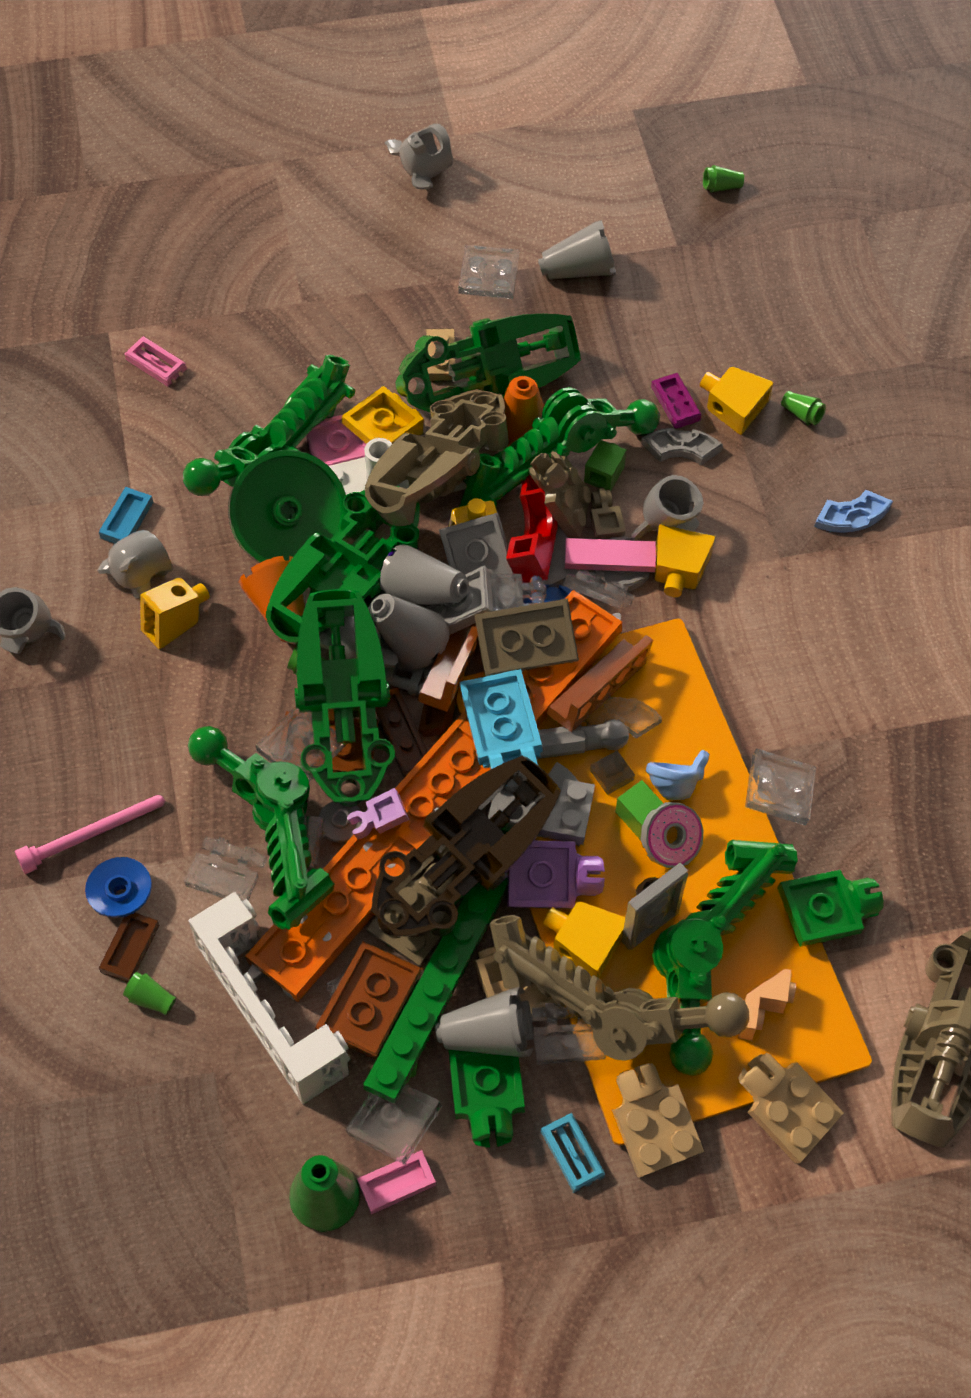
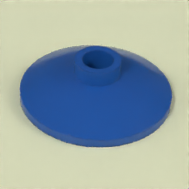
[85,857,152,918]

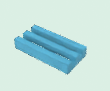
[541,1113,605,1193]

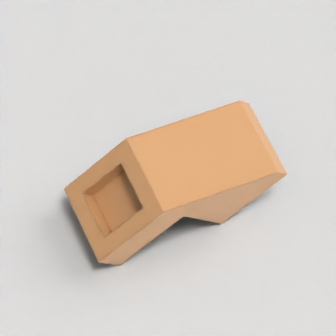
[738,969,796,1041]

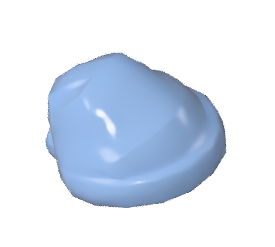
[646,750,710,801]

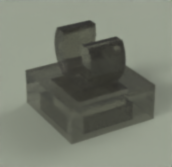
[590,751,635,795]

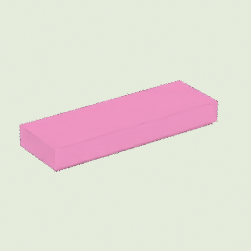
[565,538,656,572]

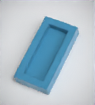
[99,487,153,544]

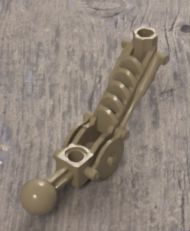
[490,915,749,1061]

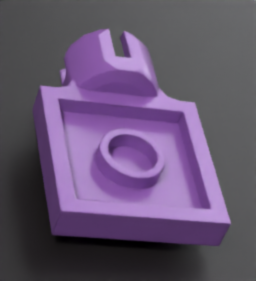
[507,840,605,909]

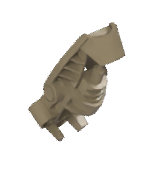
[365,389,509,526]
[891,930,971,1148]

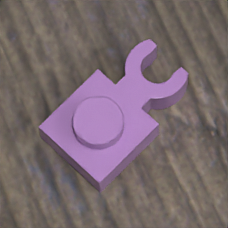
[347,788,409,839]

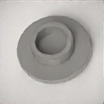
[318,801,362,843]

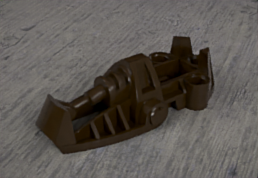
[371,755,561,937]

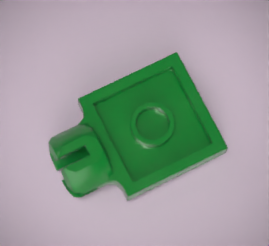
[777,869,884,947]
[449,1050,525,1148]

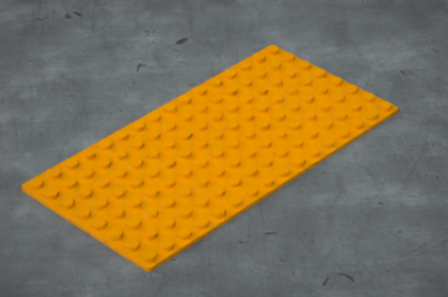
[456,618,872,1146]

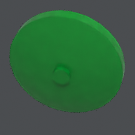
[228,450,346,563]

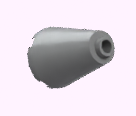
[538,220,616,279]
[380,545,469,605]
[369,594,449,669]
[436,987,533,1057]

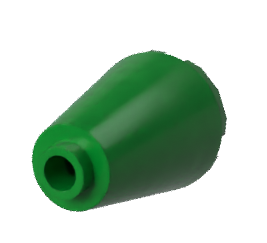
[289,1155,360,1232]

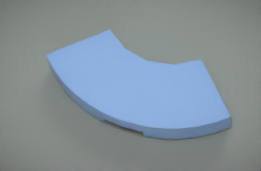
[814,490,893,533]

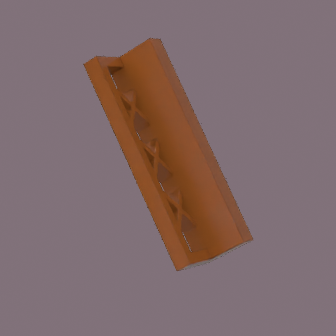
[418,623,479,712]
[547,635,653,732]

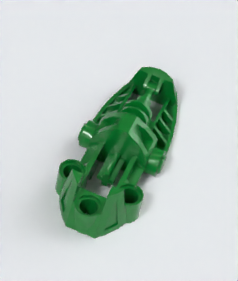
[395,313,581,413]
[266,485,420,646]
[294,589,395,807]

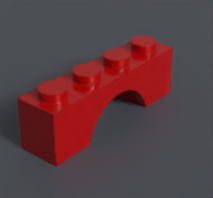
[506,475,558,585]

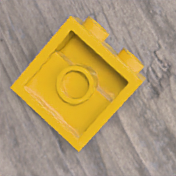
[342,386,424,444]

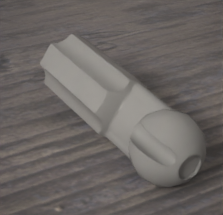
[536,719,629,759]

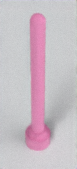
[15,795,165,875]

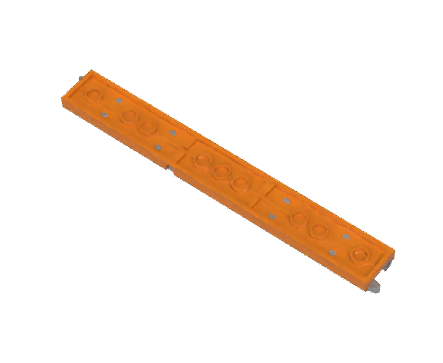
[245,590,622,1002]

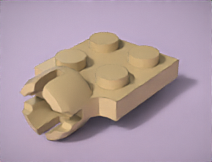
[739,1053,844,1163]
[612,1063,704,1177]

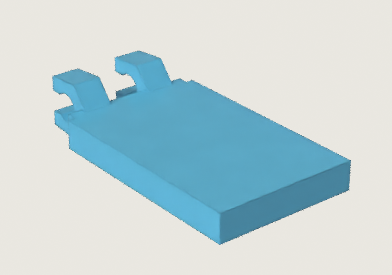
[459,669,543,786]

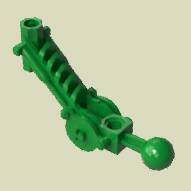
[183,355,355,496]
[459,387,660,507]
[187,726,335,930]
[652,840,798,1076]

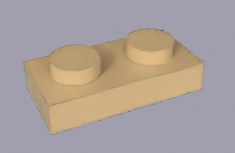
[426,329,455,381]

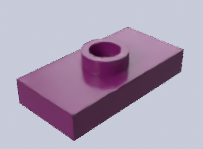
[651,372,702,429]

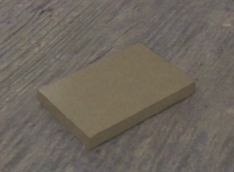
[474,598,579,676]

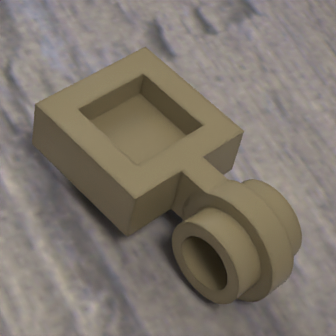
[590,487,626,540]

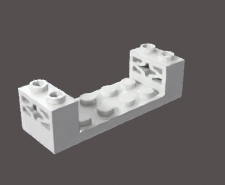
[188,892,350,1104]

